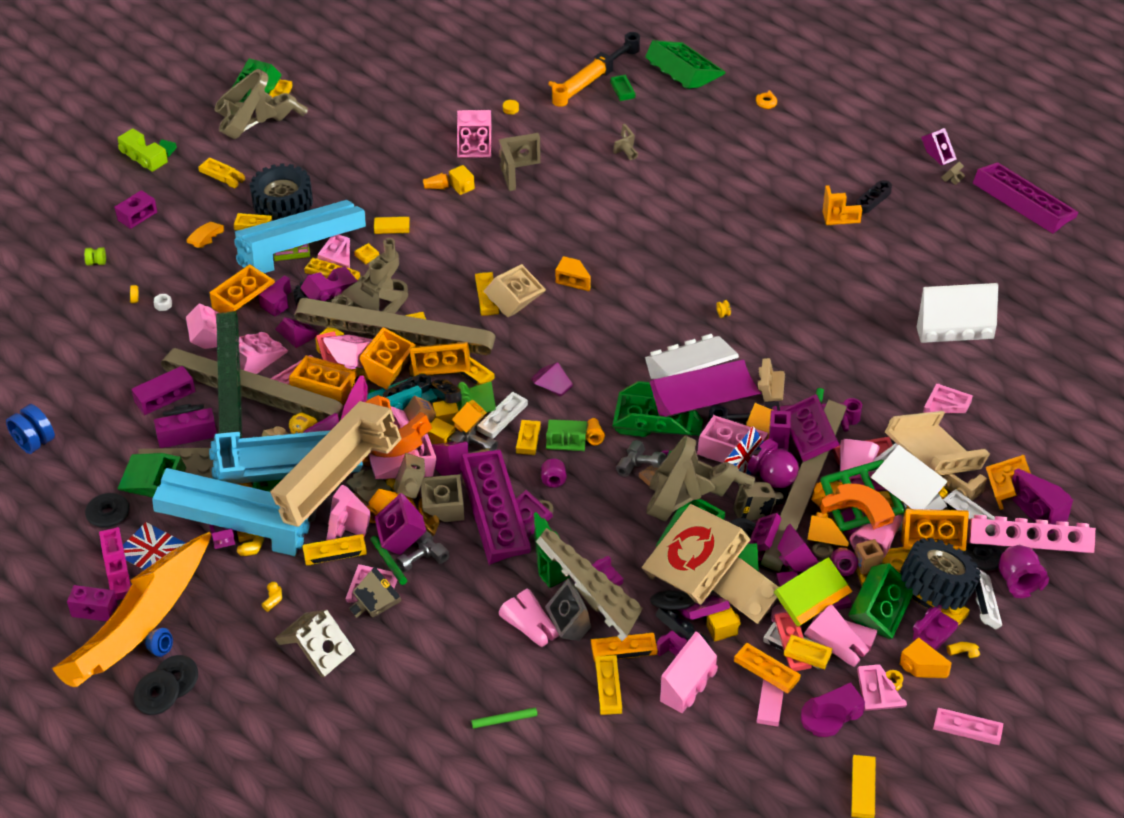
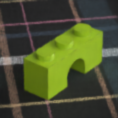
[117,128,168,172]

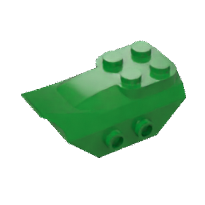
[612,381,703,437]

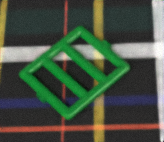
[820,460,904,531]

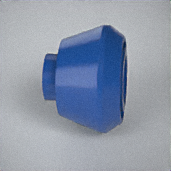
[145,628,173,657]

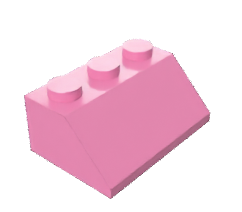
[323,334,373,369]
[697,415,768,463]
[660,632,718,713]

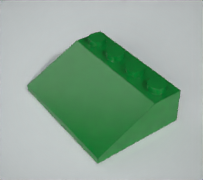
[645,40,726,89]

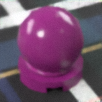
[747,438,799,489]
[998,544,1049,598]

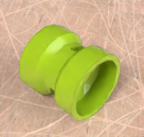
[84,247,106,266]

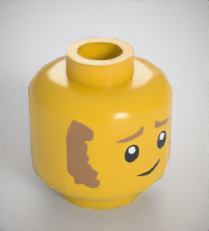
[289,413,318,434]

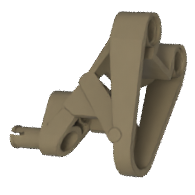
[215,69,308,140]
[331,238,408,338]
[646,435,755,522]

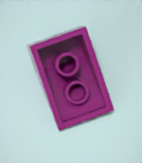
[1010,468,1073,536]

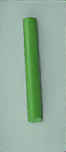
[471,707,537,729]

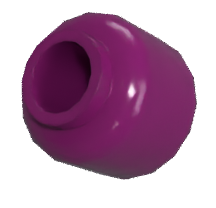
[540,459,567,488]
[830,548,858,576]

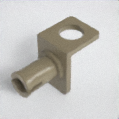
[613,124,638,160]

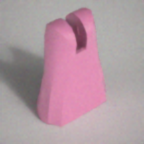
[839,439,880,482]
[849,515,903,558]
[499,588,559,647]
[804,604,870,667]

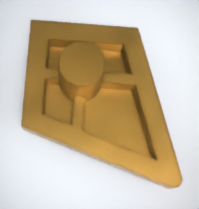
[419,498,440,536]

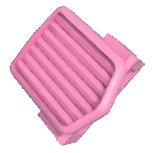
[326,485,370,540]

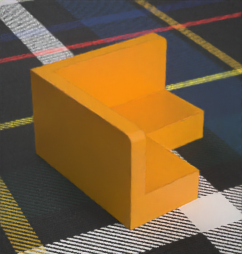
[822,185,862,225]
[986,455,1031,510]

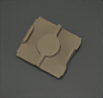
[346,469,392,503]

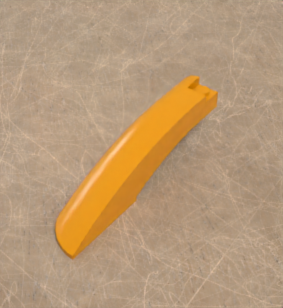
[52,531,211,687]

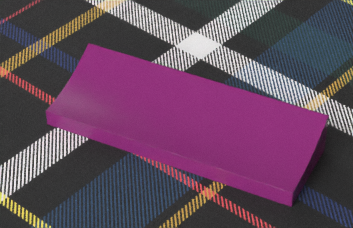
[972,162,1079,234]
[650,359,761,417]
[460,450,531,565]

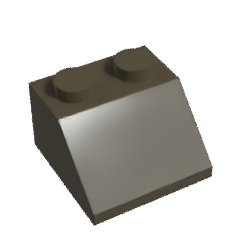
[421,474,464,522]

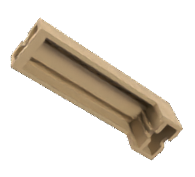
[270,401,401,527]

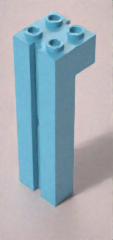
[234,200,366,273]
[209,430,363,484]
[152,468,310,556]

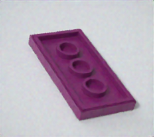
[781,394,840,462]

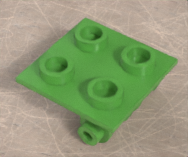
[457,381,496,413]
[546,420,587,451]

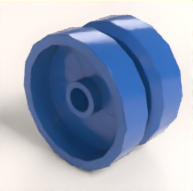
[6,404,55,454]

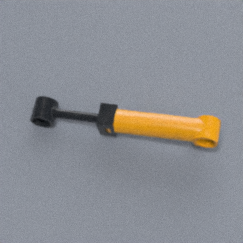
[548,32,640,107]

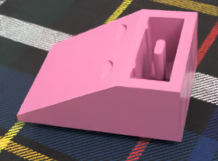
[457,110,491,158]
[218,332,288,374]
[368,434,436,479]

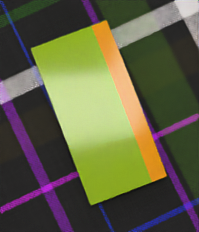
[774,557,853,627]

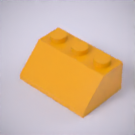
[209,264,275,315]
[359,327,416,390]
[410,342,471,376]
[289,355,358,406]
[901,509,969,551]

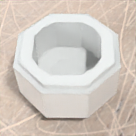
[154,294,172,311]

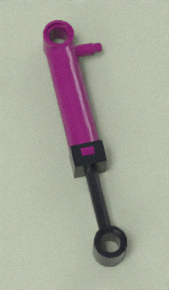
[708,398,862,432]

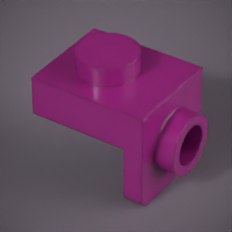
[657,631,688,657]

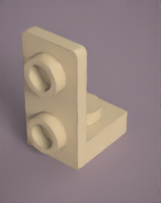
[940,474,987,501]

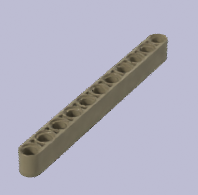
[294,298,495,355]
[161,348,344,422]
[760,400,847,573]

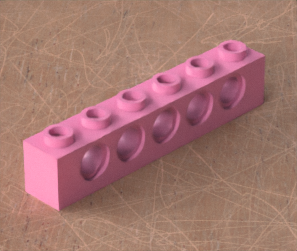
[967,515,1096,553]

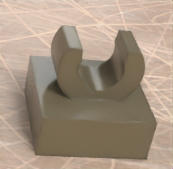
[941,161,965,185]

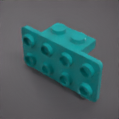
[367,377,437,411]

